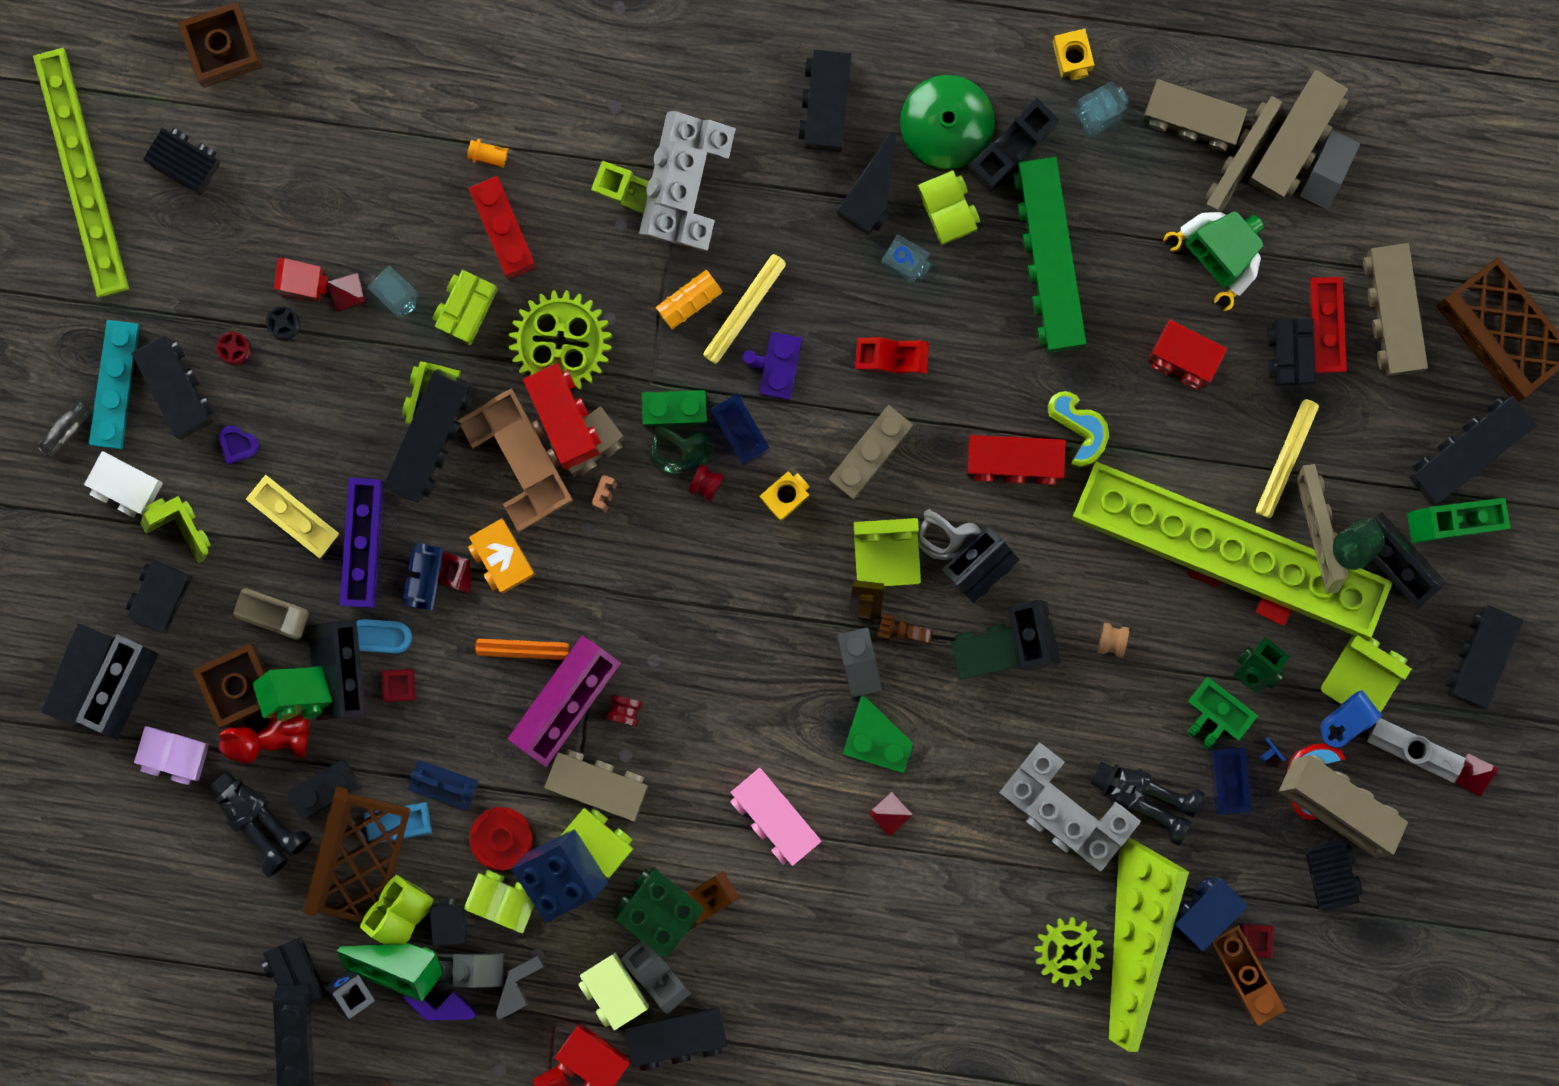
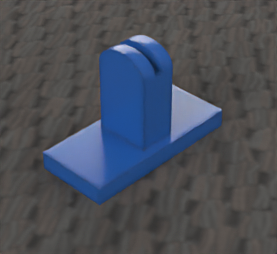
[1260,736,1286,762]

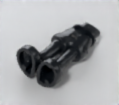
[1090,761,1205,846]
[209,771,312,878]

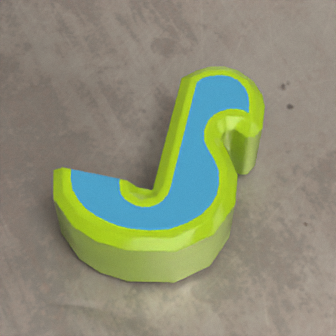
[1048,391,1109,468]

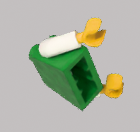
[1163,211,1264,311]

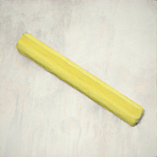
[703,254,786,364]
[1256,399,1319,519]

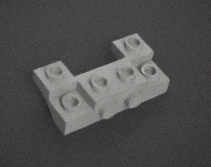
[639,111,736,251]
[999,742,1141,872]

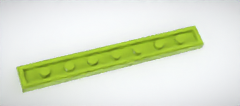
[33,48,129,298]

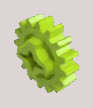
[1034,917,1104,987]

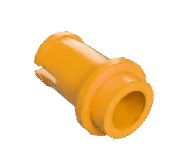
[467,139,508,168]

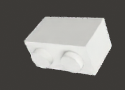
[84,451,163,518]

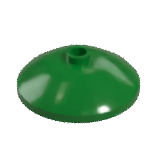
[900,75,995,170]

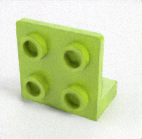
[853,518,921,586]

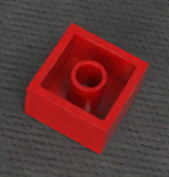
[1147,320,1228,390]
[555,1022,631,1086]

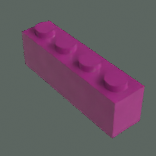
[507,635,621,767]

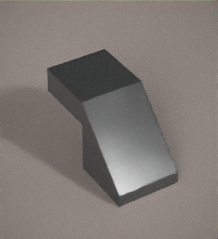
[1300,130,1360,210]
[620,941,691,1014]
[496,955,545,1020]

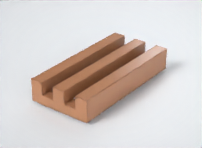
[592,475,617,513]

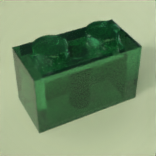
[949,624,1020,680]

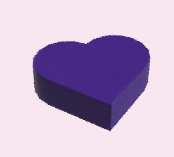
[219,425,260,465]

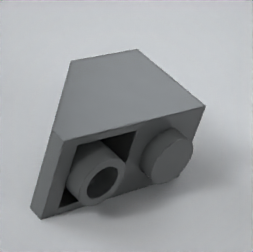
[434,953,503,988]

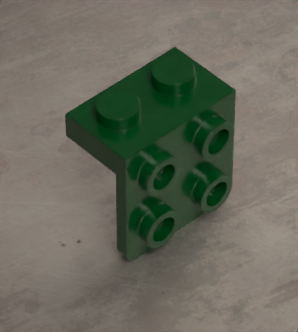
[613,867,703,957]

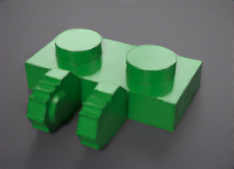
[1186,676,1258,750]

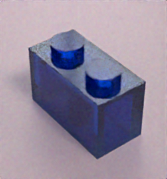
[710,393,770,467]
[1210,747,1252,814]

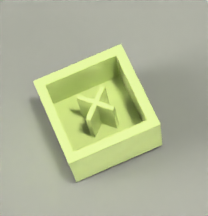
[579,952,649,1030]

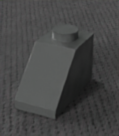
[837,627,882,698]

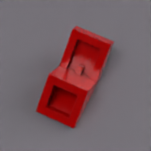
[855,337,929,374]

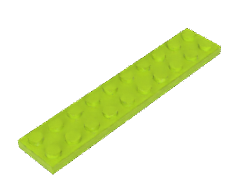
[1072,461,1393,641]

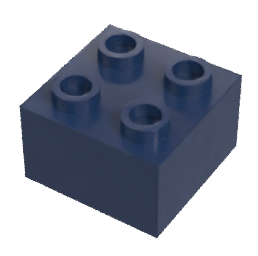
[511,829,609,923]
[1174,877,1248,952]

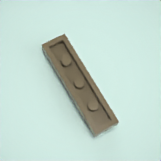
[1205,96,1283,212]
[1296,464,1348,594]

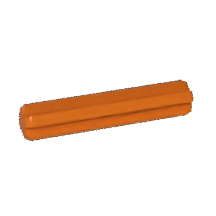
[475,639,570,660]

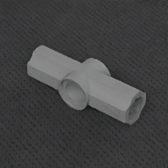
[1366,718,1466,783]

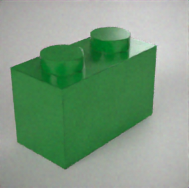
[642,390,707,428]
[253,667,332,721]

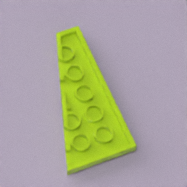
[1109,837,1189,1052]

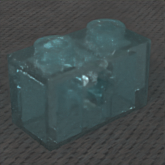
[1074,81,1129,138]

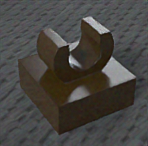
[849,580,884,619]

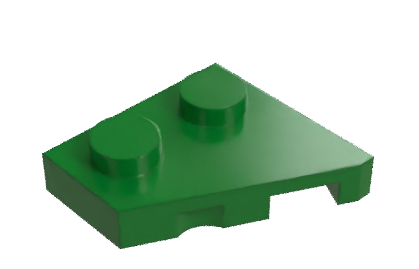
[843,696,913,774]

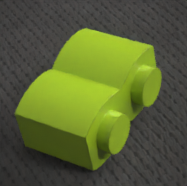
[917,171,980,246]
[464,870,535,934]
[360,875,433,945]

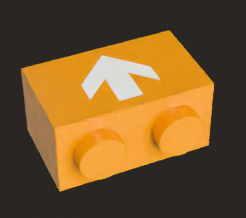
[468,518,535,594]

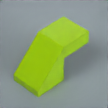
[591,160,649,214]

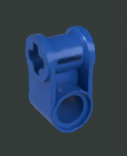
[1320,690,1382,747]

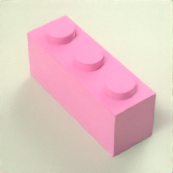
[730,768,822,866]

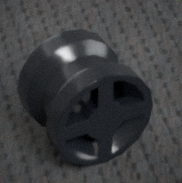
[266,306,300,340]

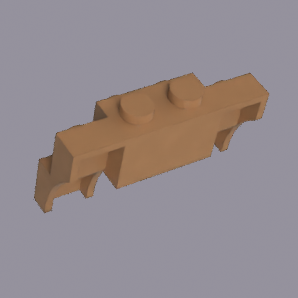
[457,388,573,533]

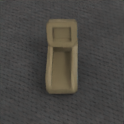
[233,588,310,640]

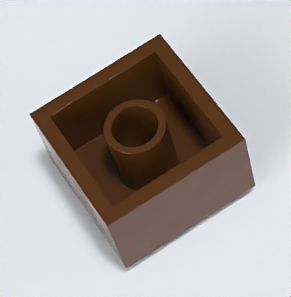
[178,1,263,88]
[192,643,268,729]

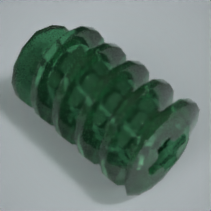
[1333,518,1385,570]

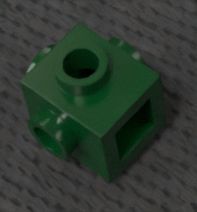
[1234,637,1290,695]

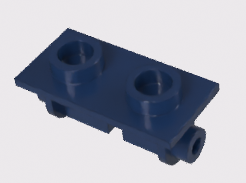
[402,543,443,610]
[408,760,479,811]

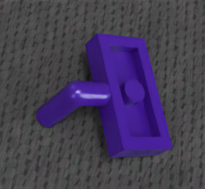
[743,332,802,401]

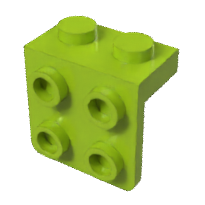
[140,496,210,563]
[1321,635,1412,712]

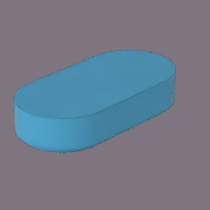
[357,619,412,654]

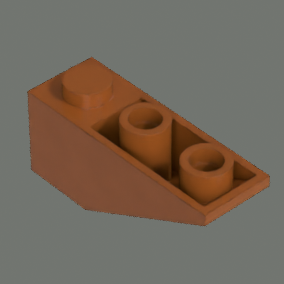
[1212,925,1286,1027]

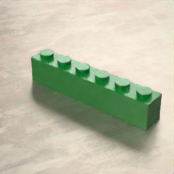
[1013,157,1086,353]

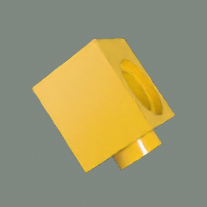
[1053,29,1094,81]
[760,471,810,522]

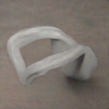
[918,509,981,560]

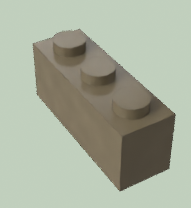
[1143,79,1248,152]
[828,405,913,502]
[544,749,649,821]

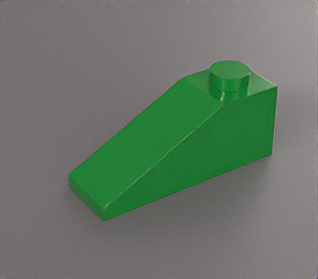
[1407,498,1511,544]
[337,944,443,1002]

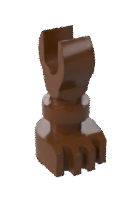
[877,613,933,643]

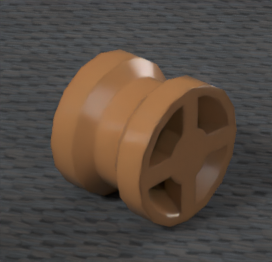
[1098,622,1129,658]

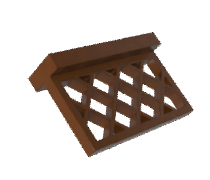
[1436,257,1559,402]
[303,786,410,923]

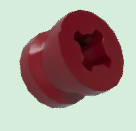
[216,332,251,366]
[688,464,725,503]
[606,694,643,727]

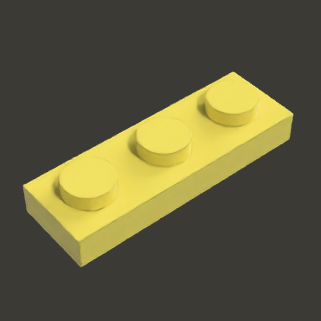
[246,475,341,559]

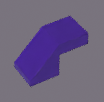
[403,991,478,1020]

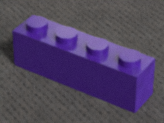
[340,478,385,609]

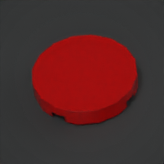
[469,807,533,870]

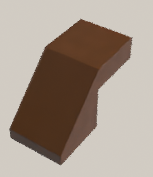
[687,871,740,931]

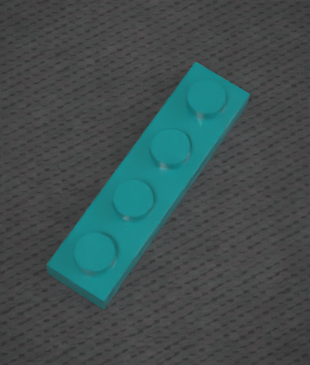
[89,320,140,450]

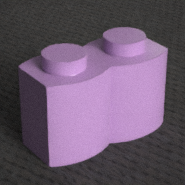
[134,726,210,785]

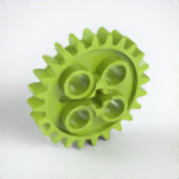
[509,290,612,390]

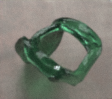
[650,424,714,473]

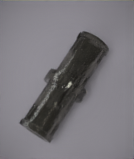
[36,399,93,459]

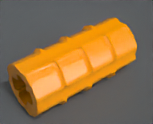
[655,270,723,330]

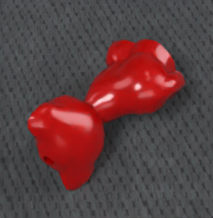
[219,716,310,764]

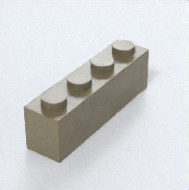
[1248,70,1349,201]
[1363,243,1428,377]
[1278,755,1408,858]

